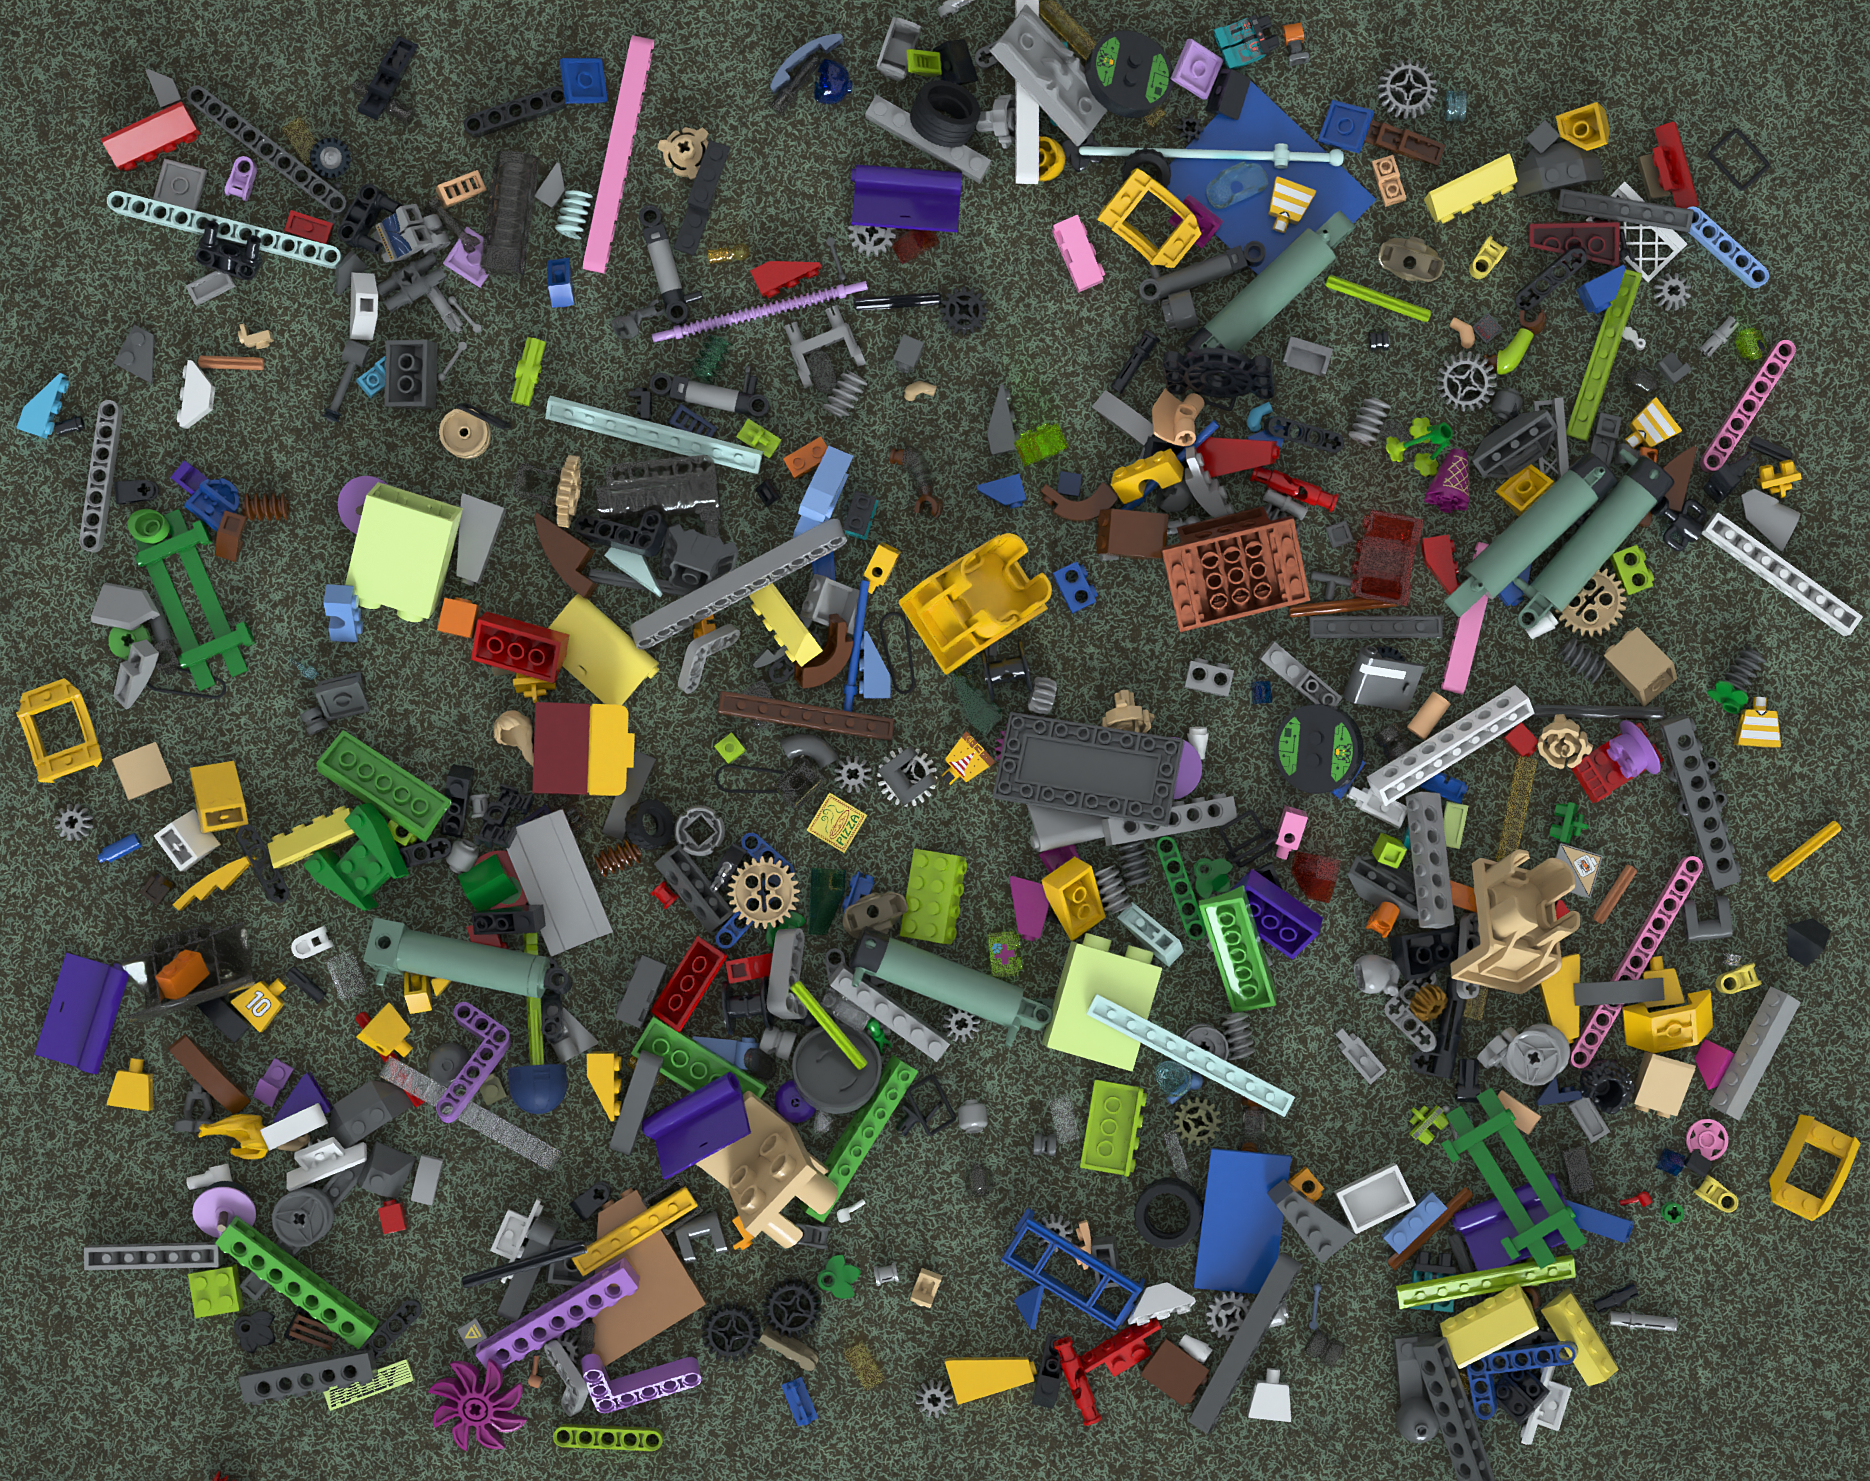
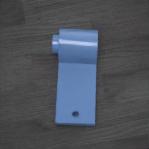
[692,1036,759,1070]

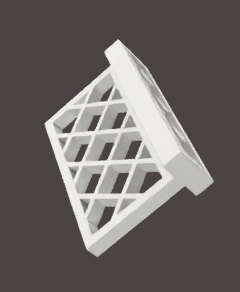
[1586,182,1687,282]

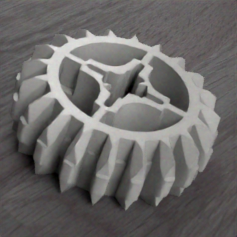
[1377,59,1437,119]
[1436,351,1497,411]

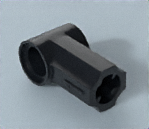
[1455,1058,1480,1103]

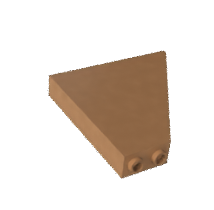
[590,1188,707,1367]

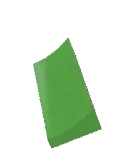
[316,730,451,843]
[1199,885,1277,1013]
[631,1015,768,1098]

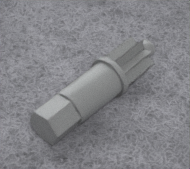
[426,286,463,334]

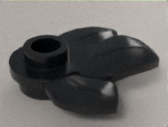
[1061,132,1103,173]
[234,1311,275,1353]

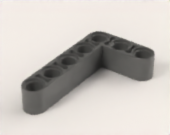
[497,1215,561,1322]

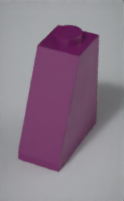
[1009,876,1049,942]

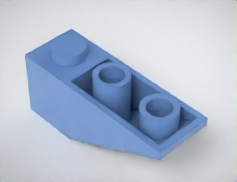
[859,631,891,699]

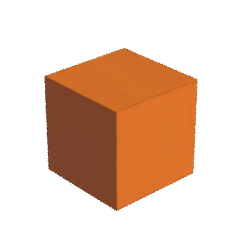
[437,597,481,639]

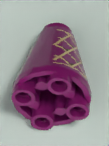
[1424,449,1470,513]

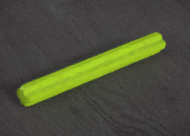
[1326,275,1431,322]
[791,980,867,1070]

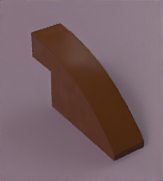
[1637,446,1697,528]
[534,513,599,599]
[168,1034,251,1115]

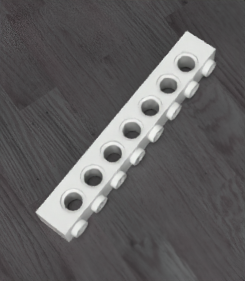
[1702,513,1863,636]
[1367,685,1535,806]

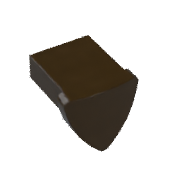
[140,870,176,906]

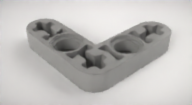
[678,624,740,694]
[1384,972,1438,1052]
[544,1340,589,1417]

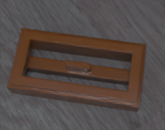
[288,1313,337,1350]

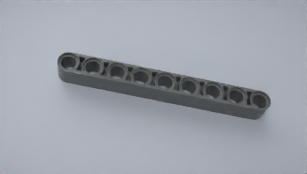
[187,85,349,216]
[1189,1253,1303,1434]

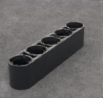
[463,86,569,138]

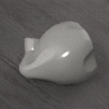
[1353,954,1401,996]

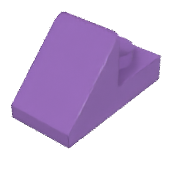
[253,1058,294,1107]

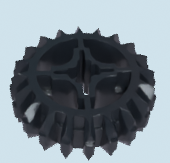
[762,1277,822,1338]
[701,1301,761,1362]

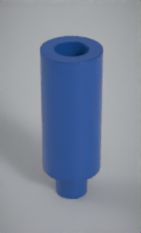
[97,833,142,863]

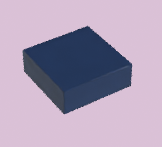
[1057,471,1082,497]

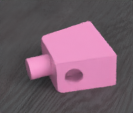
[1275,805,1308,860]

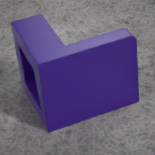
[170,460,208,495]

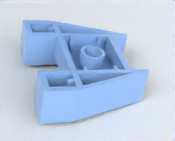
[793,446,853,538]

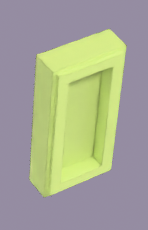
[1443,801,1468,849]

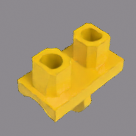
[1756,459,1802,498]
[513,673,556,703]

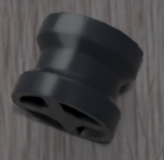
[1368,329,1389,352]

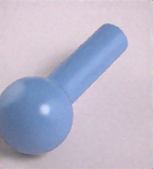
[1166,1072,1203,1105]

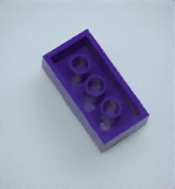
[1230,869,1323,959]

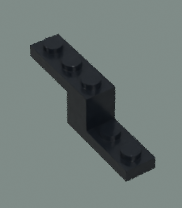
[674,140,731,257]

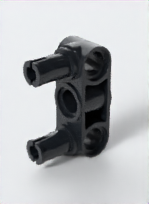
[338,183,403,254]
[194,221,263,280]
[1702,451,1757,505]

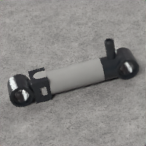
[639,205,703,325]
[650,373,770,418]

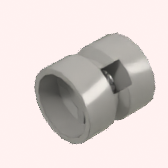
[417,214,450,255]
[758,1026,797,1061]

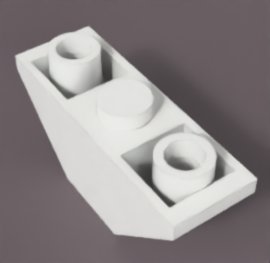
[350,272,378,340]
[177,360,215,429]
[1128,1282,1196,1325]

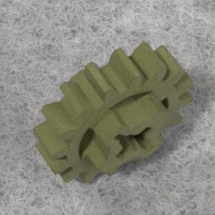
[1173,1097,1222,1146]

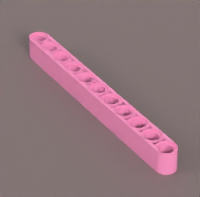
[583,35,654,274]
[1568,856,1703,1068]

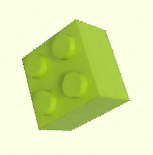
[188,1264,244,1318]

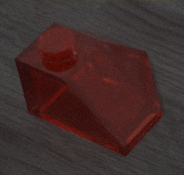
[1290,851,1341,903]

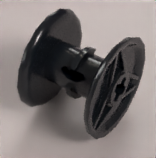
[980,638,1032,701]
[722,976,774,1035]

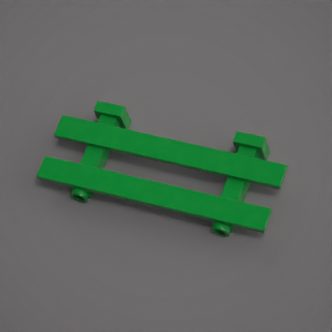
[134,509,256,691]
[1441,1087,1587,1269]

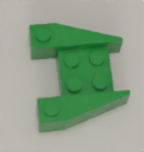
[303,803,409,911]

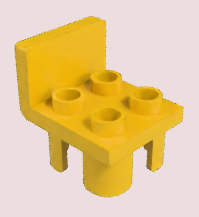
[899,533,1052,675]

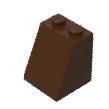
[1096,509,1169,560]

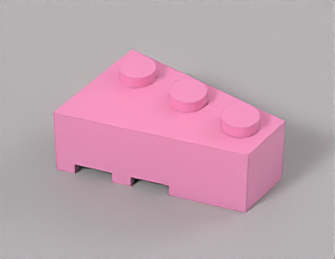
[1052,215,1105,293]

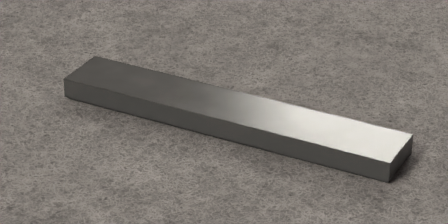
[1557,188,1694,232]
[1309,615,1443,639]

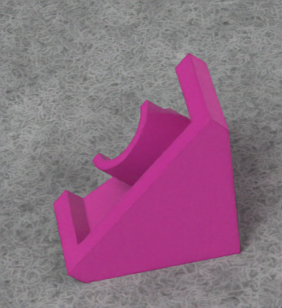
[1694,1039,1735,1090]

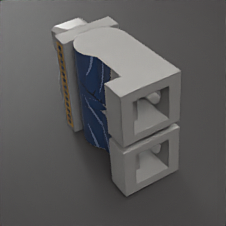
[373,204,433,263]

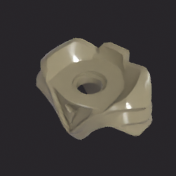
[1378,236,1444,282]
[843,892,908,938]

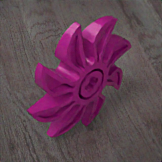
[428,1358,528,1451]

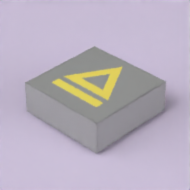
[457,1318,488,1349]

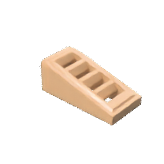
[436,170,487,209]

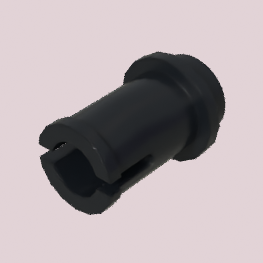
[55,415,85,436]

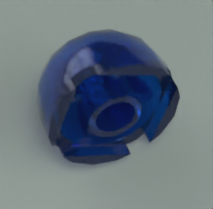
[814,59,853,105]

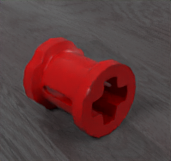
[650,880,679,910]

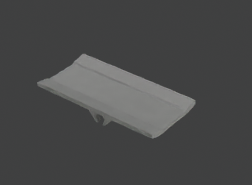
[989,4,1107,146]
[506,809,613,957]

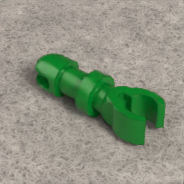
[867,1018,892,1054]

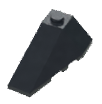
[1389,924,1474,980]

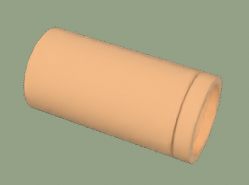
[1407,692,1451,740]

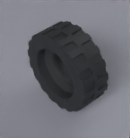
[1122,148,1171,200]
[625,799,674,850]

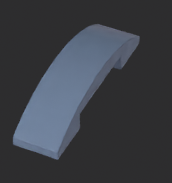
[770,33,843,94]

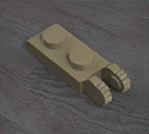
[759,1324,820,1371]

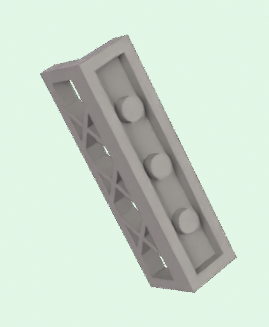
[1533,397,1569,480]

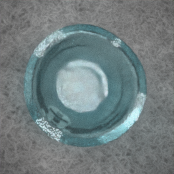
[1155,1059,1192,1097]

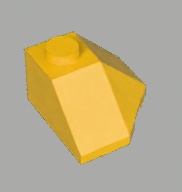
[1556,102,1610,151]

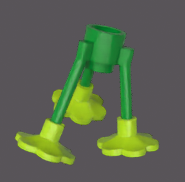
[1386,417,1453,477]

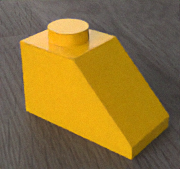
[404,971,432,1014]

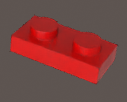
[284,210,334,245]

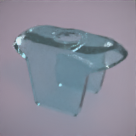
[1206,161,1268,209]

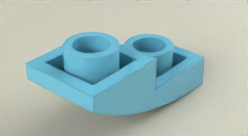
[356,356,386,398]

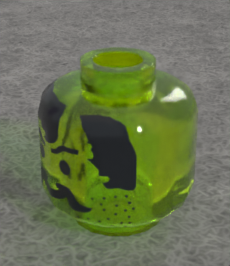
[1734,327,1767,361]

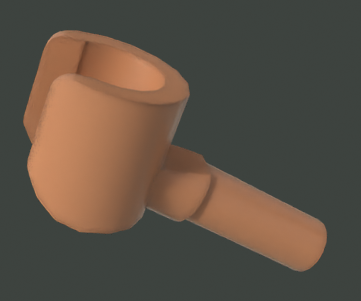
[528,1356,543,1388]

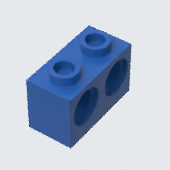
[1053,562,1098,614]

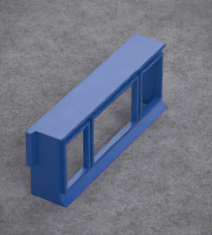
[1001,1207,1145,1331]

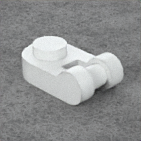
[291,926,334,959]

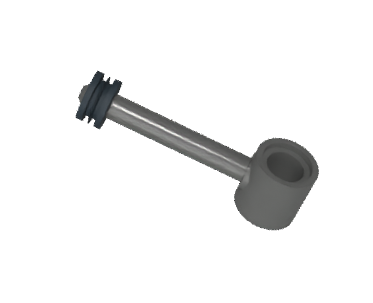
[322,339,371,423]

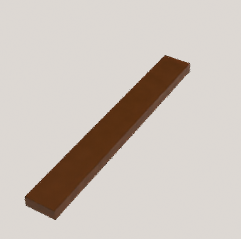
[717,691,895,742]

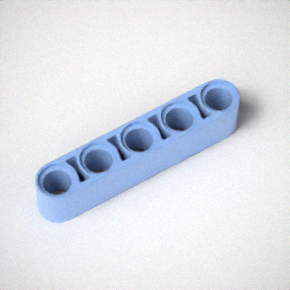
[1687,206,1769,288]

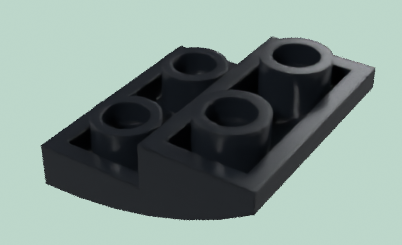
[1494,1369,1550,1426]

